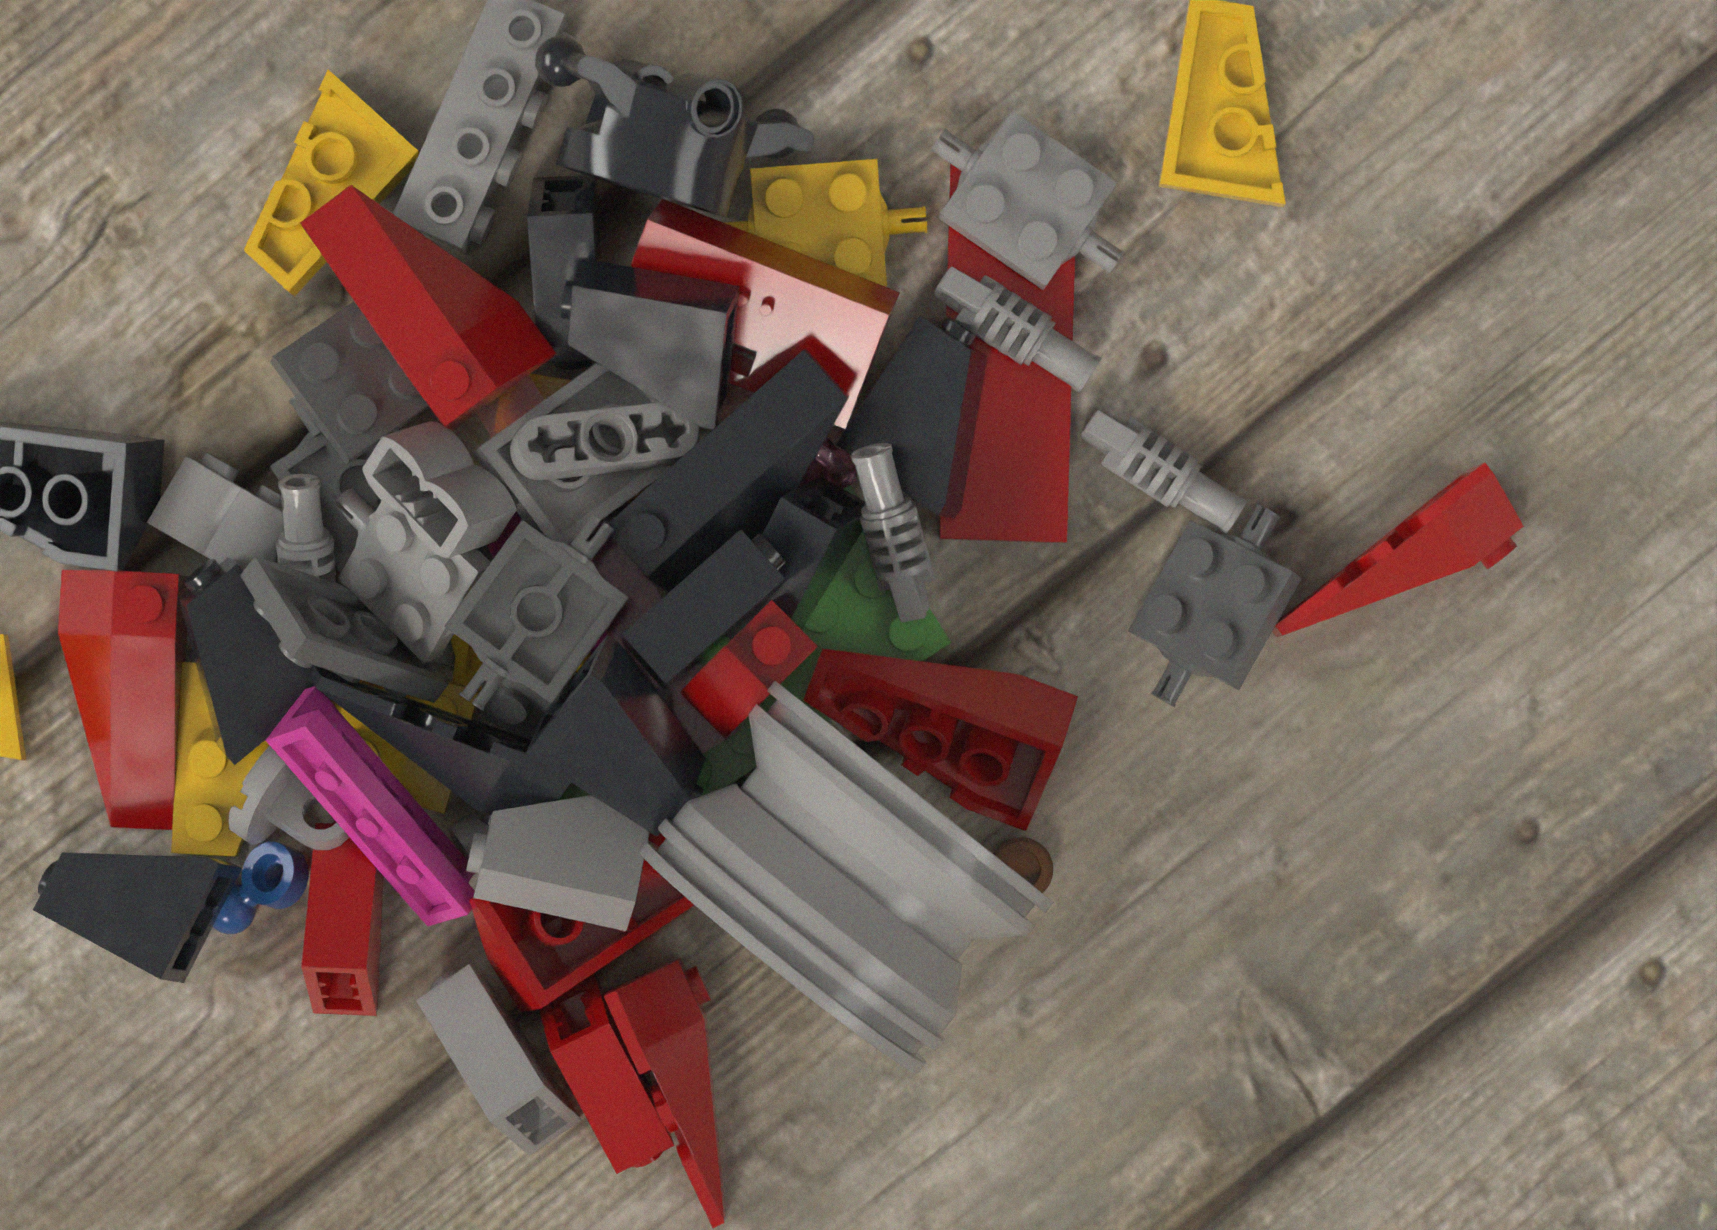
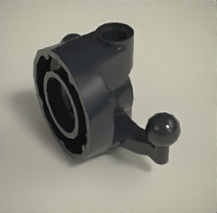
[535,35,814,218]

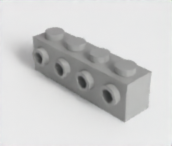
[393,0,574,255]

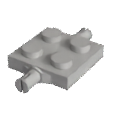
[930,110,1125,290]
[333,488,491,664]

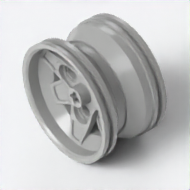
[639,681,1054,1074]

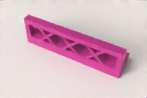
[265,686,475,927]

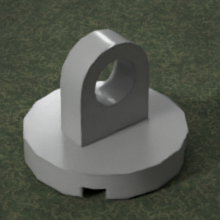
[228,746,349,850]

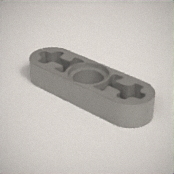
[510,402,699,481]

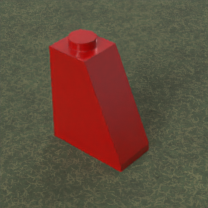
[301,820,384,1016]
[539,973,674,1174]

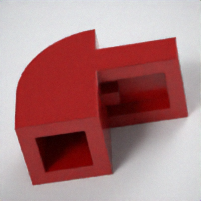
[679,600,818,739]

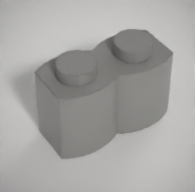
[362,421,517,559]
[147,452,284,571]

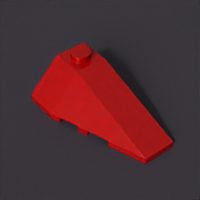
[300,185,557,431]
[1272,462,1524,637]
[58,570,189,830]
[803,648,1078,831]
[469,832,694,1012]
[604,957,726,1228]

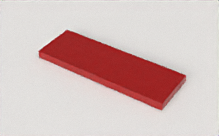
[939,163,1075,543]

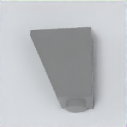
[466,795,649,931]
[416,964,582,1156]

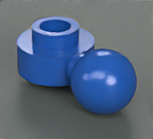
[213,841,309,934]

